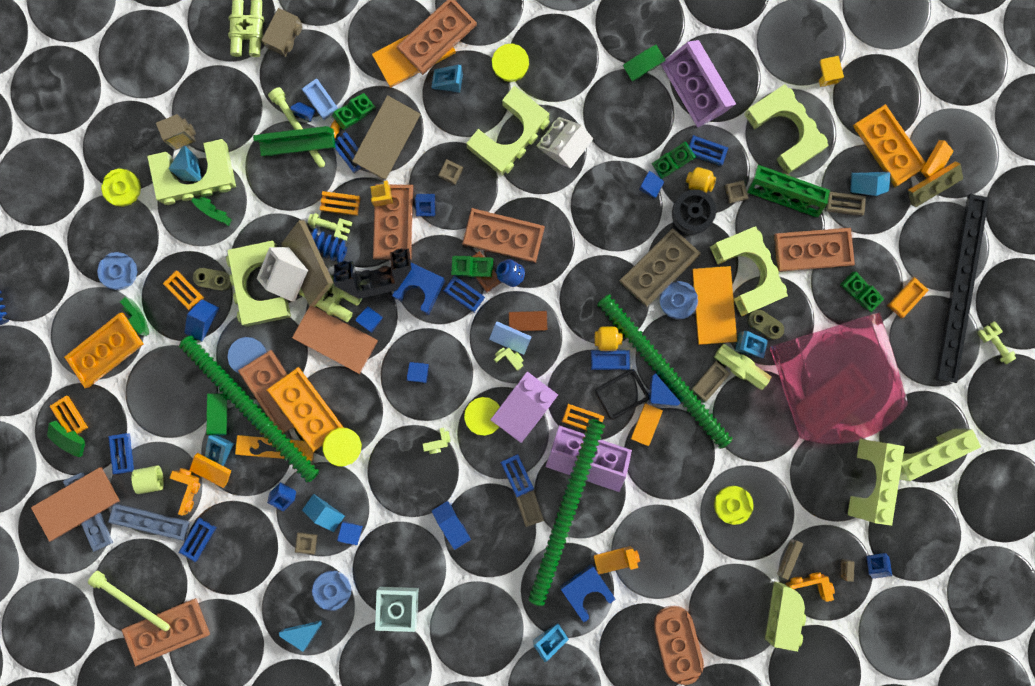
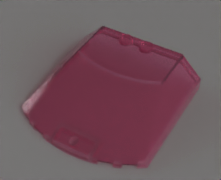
[770,312,908,444]

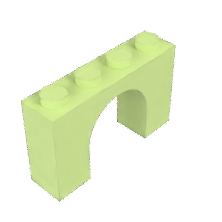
[744,84,829,174]
[466,86,550,176]
[147,139,236,205]
[710,226,788,316]
[226,241,291,327]
[899,429,981,481]
[848,439,904,526]

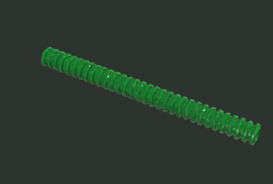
[597,294,733,449]
[179,336,319,483]
[528,419,605,606]

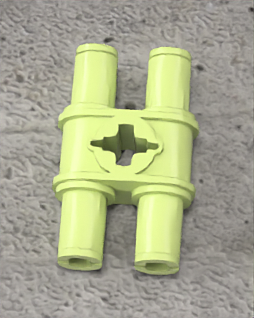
[228,0,264,57]
[298,275,362,322]

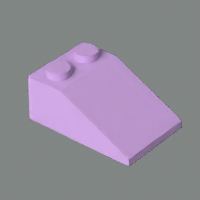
[491,372,558,443]

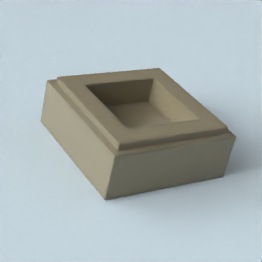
[438,159,464,185]
[724,180,748,204]
[295,532,318,555]
[840,559,854,582]

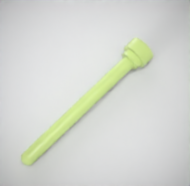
[268,87,325,168]
[88,571,170,631]

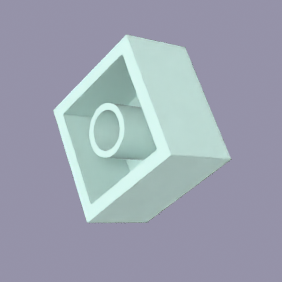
[375,587,419,632]

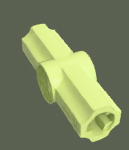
[714,344,771,390]

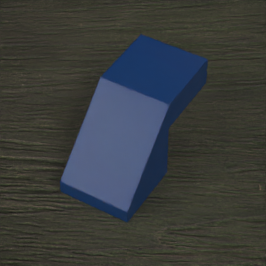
[432,501,471,550]

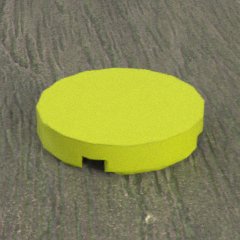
[492,44,529,82]
[101,169,141,207]
[464,397,500,436]
[322,427,361,466]
[714,486,754,525]

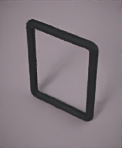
[595,369,649,419]

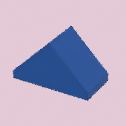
[184,299,219,342]
[648,373,681,406]

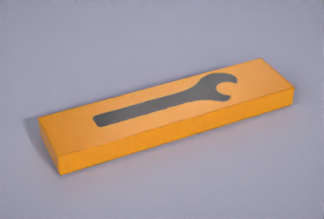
[235,435,314,461]

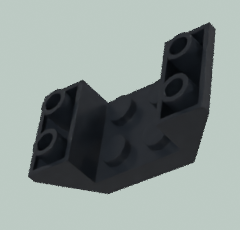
[334,248,412,299]

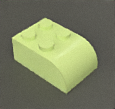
[765,581,806,651]

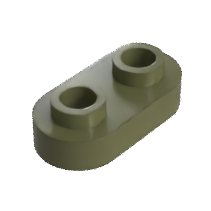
[193,268,232,291]
[747,310,784,340]

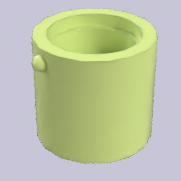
[132,466,164,494]

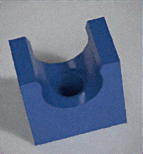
[392,263,445,315]
[560,564,616,622]

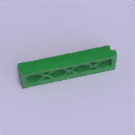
[253,126,336,157]
[747,165,830,218]

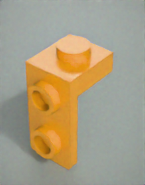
[170,468,200,516]
[594,546,640,574]
[786,572,835,602]

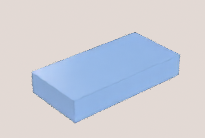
[302,78,338,120]
[489,322,531,355]

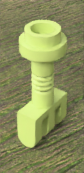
[308,213,352,241]
[977,322,1016,364]

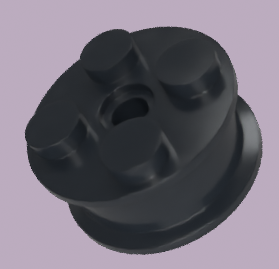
[672,190,716,235]

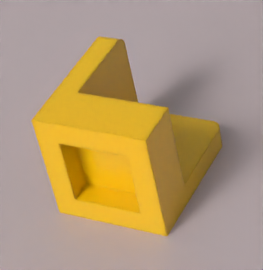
[819,56,844,87]
[370,180,393,207]

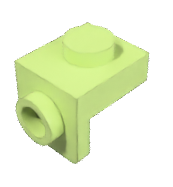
[494,347,524,371]
[423,428,451,454]

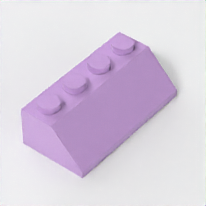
[661,40,736,128]
[546,425,632,492]

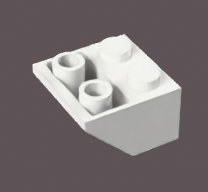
[537,117,593,168]
[257,247,308,301]

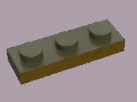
[908,161,963,207]

